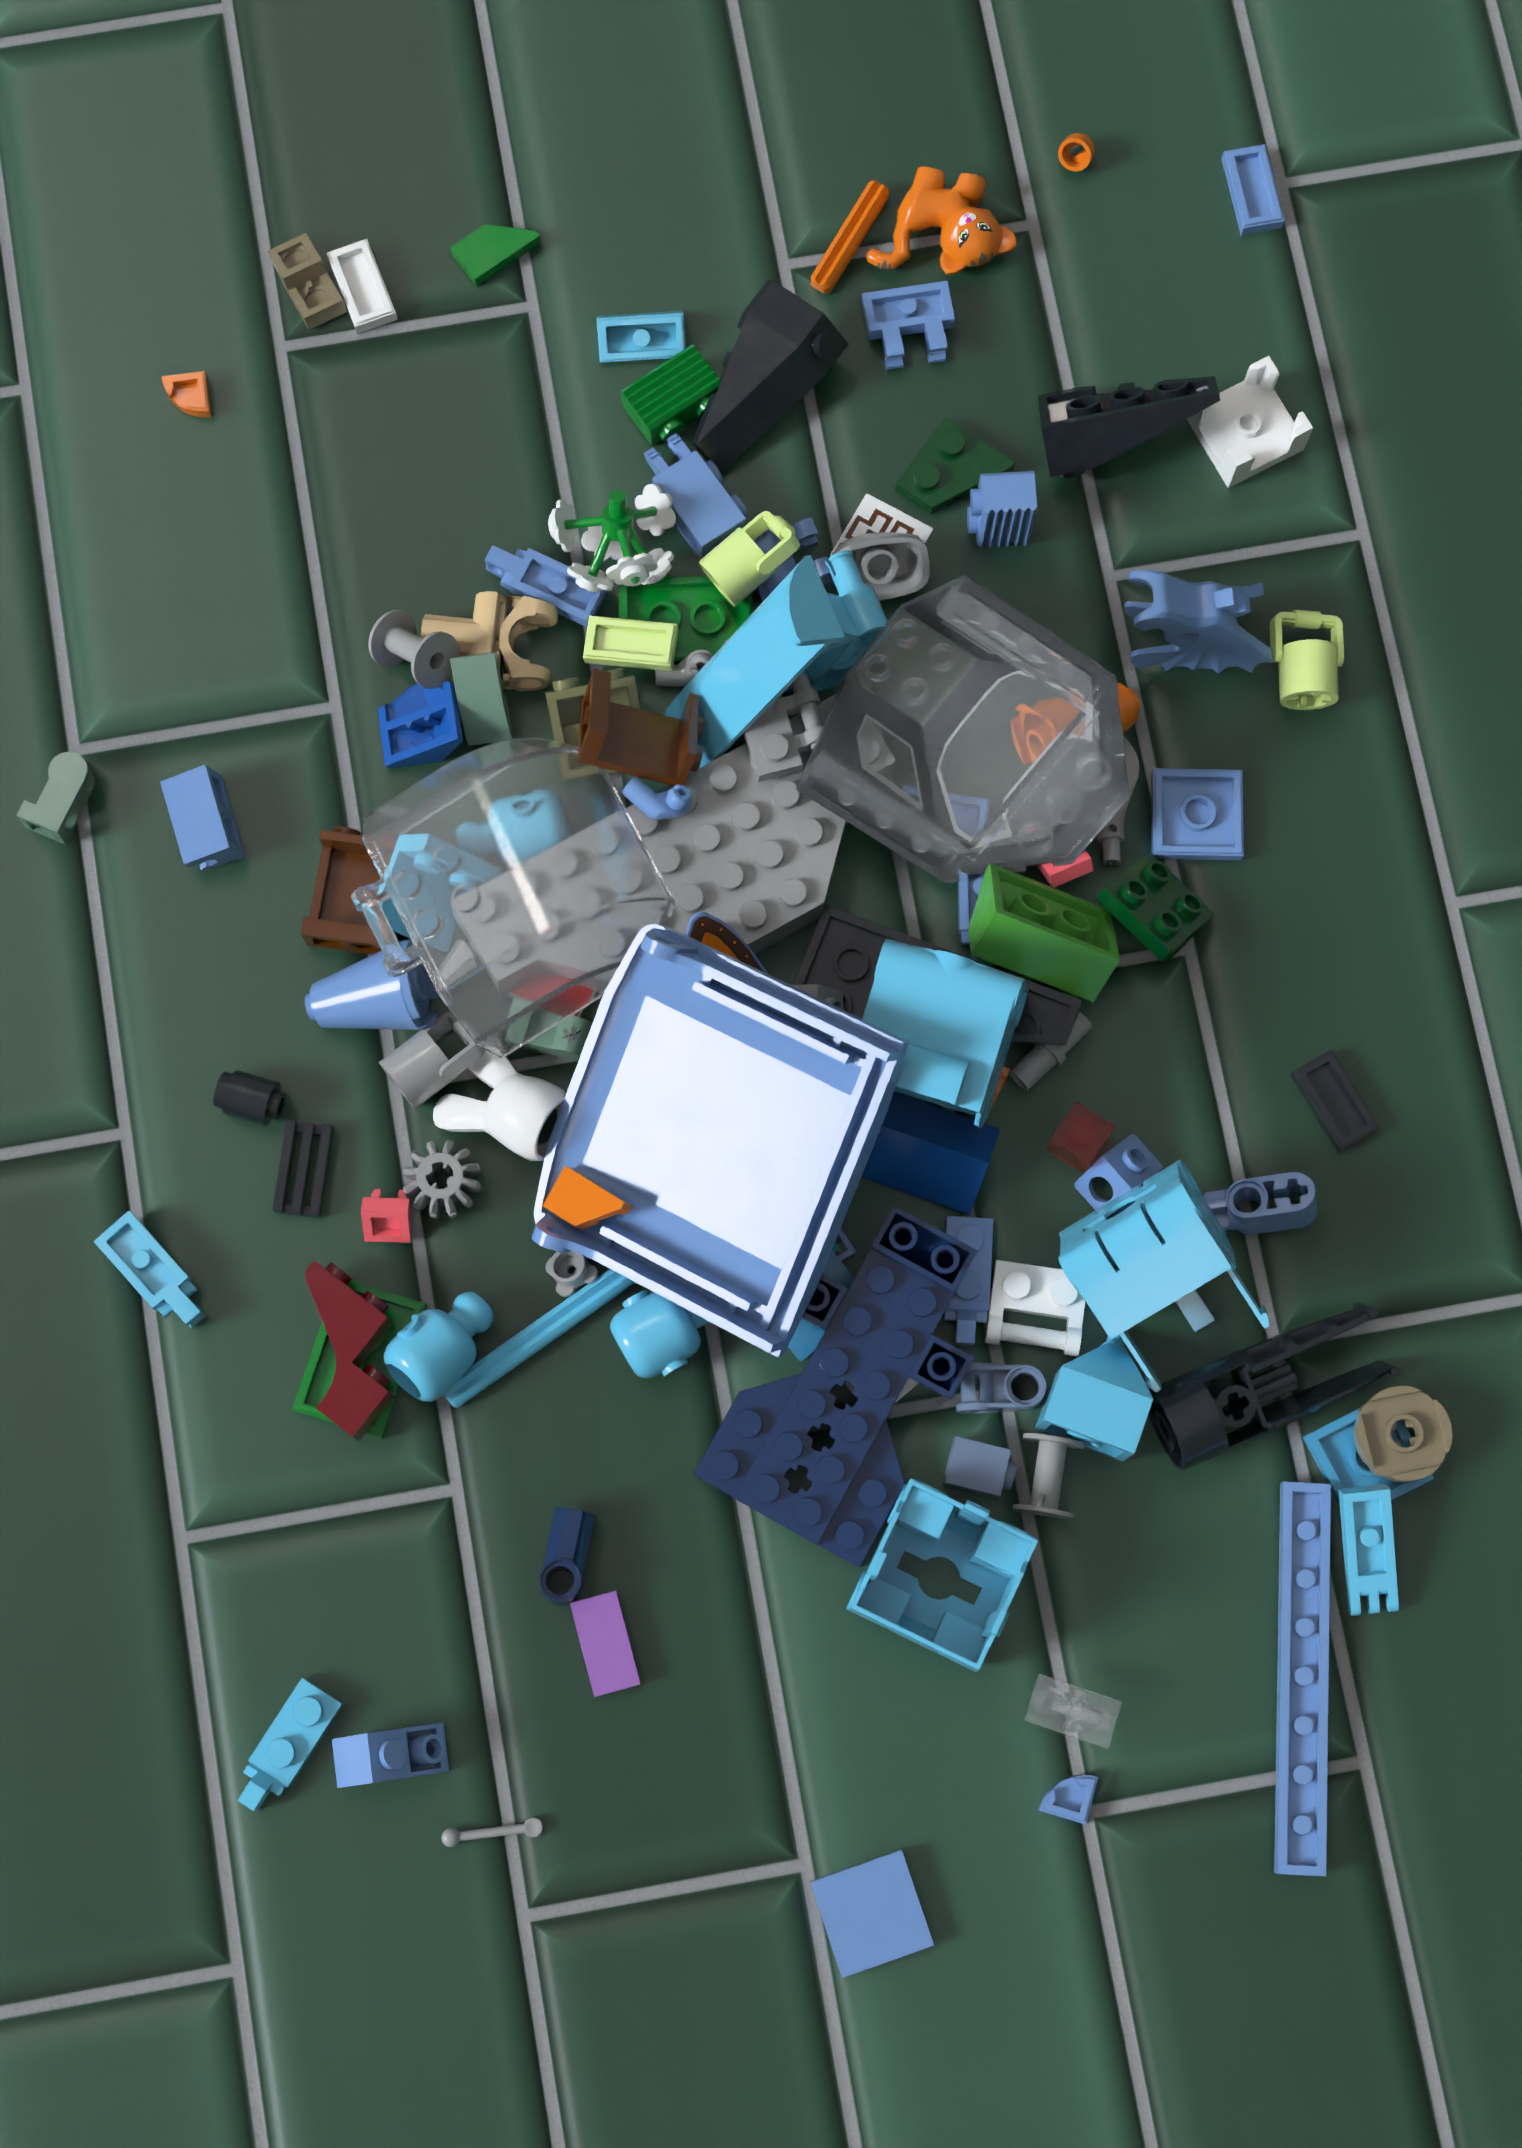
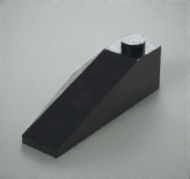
[692,280,849,474]
[1038,376,1220,478]

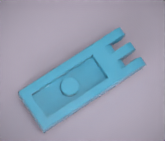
[1339,1484,1399,1616]

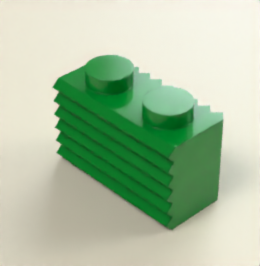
[620,344,721,446]

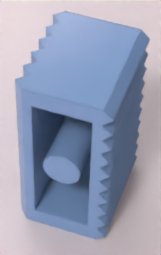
[967,471,1037,549]

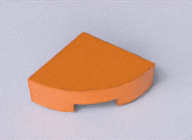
[162,371,212,418]

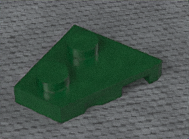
[895,417,1015,514]

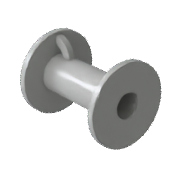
[368,610,460,689]
[1012,1433,1085,1520]

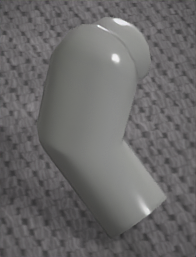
[656,649,713,687]

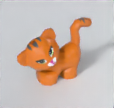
[866,167,1016,275]

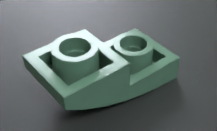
[450,651,513,746]

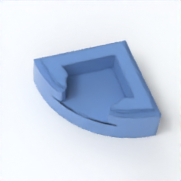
[1038,1775,1099,1825]

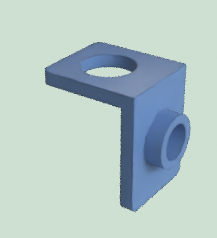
[1074,1134,1163,1213]

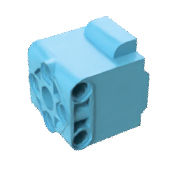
[862,938,1029,1129]

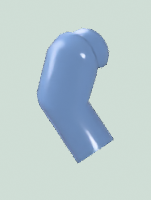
[622,776,692,820]

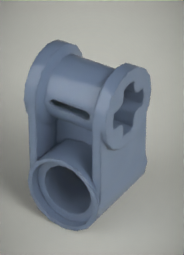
[956,1362,1047,1414]

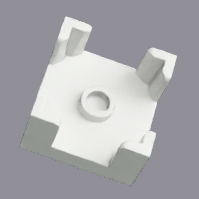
[1187,356,1313,488]

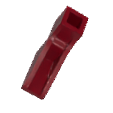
[305,1261,395,1441]

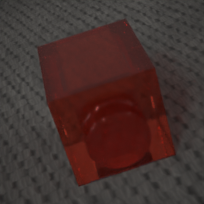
[1046,1100,1115,1174]

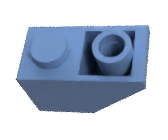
[332,1723,449,1788]

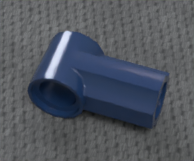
[539,1507,596,1606]

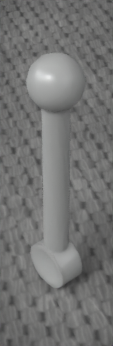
[441,1817,543,1847]

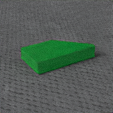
[450,224,541,286]

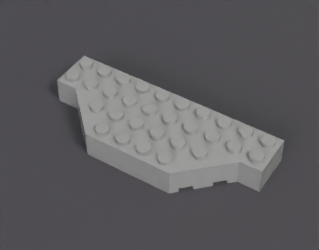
[452,693,895,995]

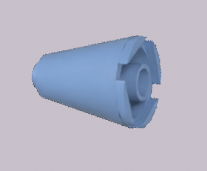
[305,938,438,1030]

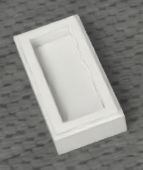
[326,239,398,334]

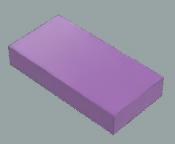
[570,1590,641,1697]

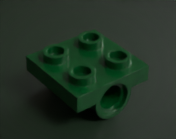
[1096,852,1215,963]

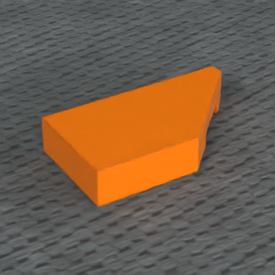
[543,1165,633,1230]

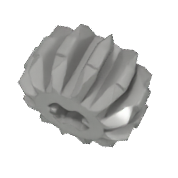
[402,1140,482,1219]

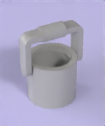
[378,1011,485,1109]

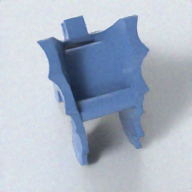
[1124,570,1273,674]

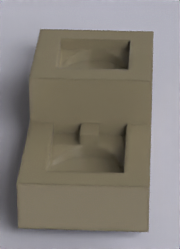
[267,233,348,330]

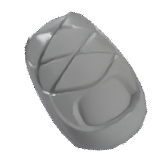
[832,532,930,601]

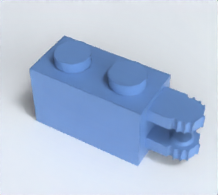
[643,433,748,560]

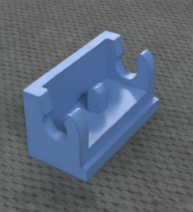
[160,765,246,870]

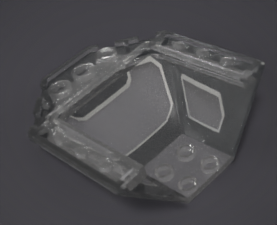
[796,575,1130,883]

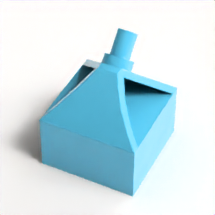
[1034,1336,1153,1462]

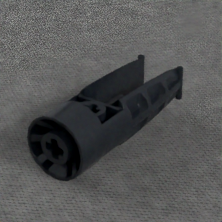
[1149,1302,1401,1470]

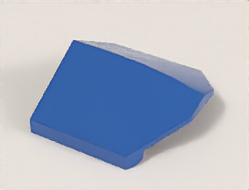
[378,681,463,768]

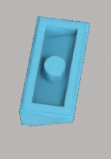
[597,311,686,363]

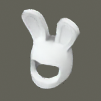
[433,1040,566,1161]

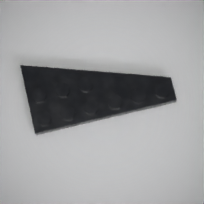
[794,904,1083,1046]

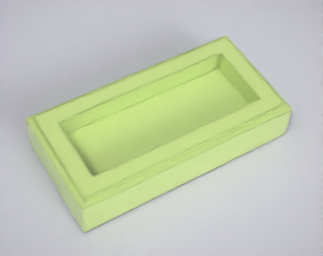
[583,616,679,671]

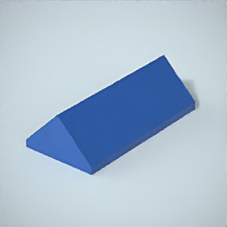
[861,1092,1000,1216]

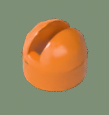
[1058,132,1095,172]

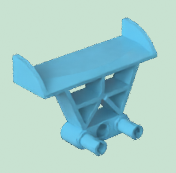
[663,550,891,774]

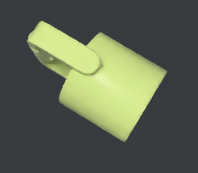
[698,511,800,607]
[1269,610,1344,710]

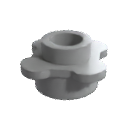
[546,1251,598,1297]

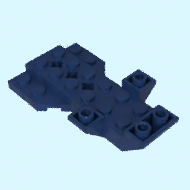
[693,1205,978,1568]

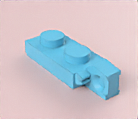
[93,1211,206,1328]
[237,1678,344,1811]

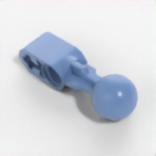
[1203,1172,1318,1235]

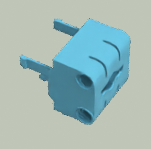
[1058,1160,1269,1392]
[846,1479,1038,1672]

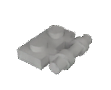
[743,673,824,782]

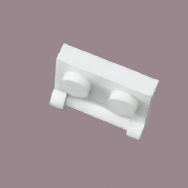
[985,1260,1085,1357]

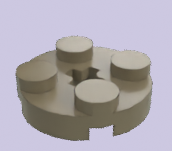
[1354,1386,1453,1482]

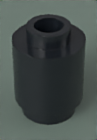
[213,1070,286,1126]

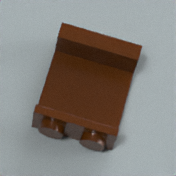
[577,668,704,786]

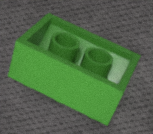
[968,863,1120,1002]

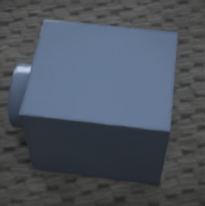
[942,1436,1017,1500]

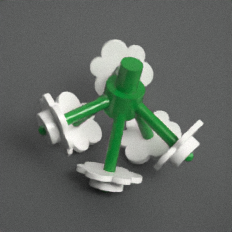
[548,483,676,593]

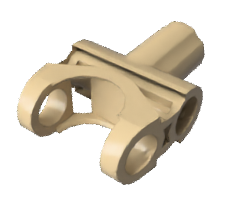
[420,591,558,691]

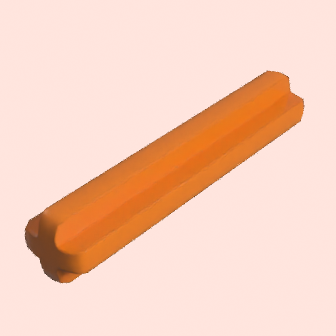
[811,180,889,294]

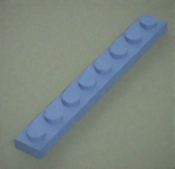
[1274,1481,1331,1877]

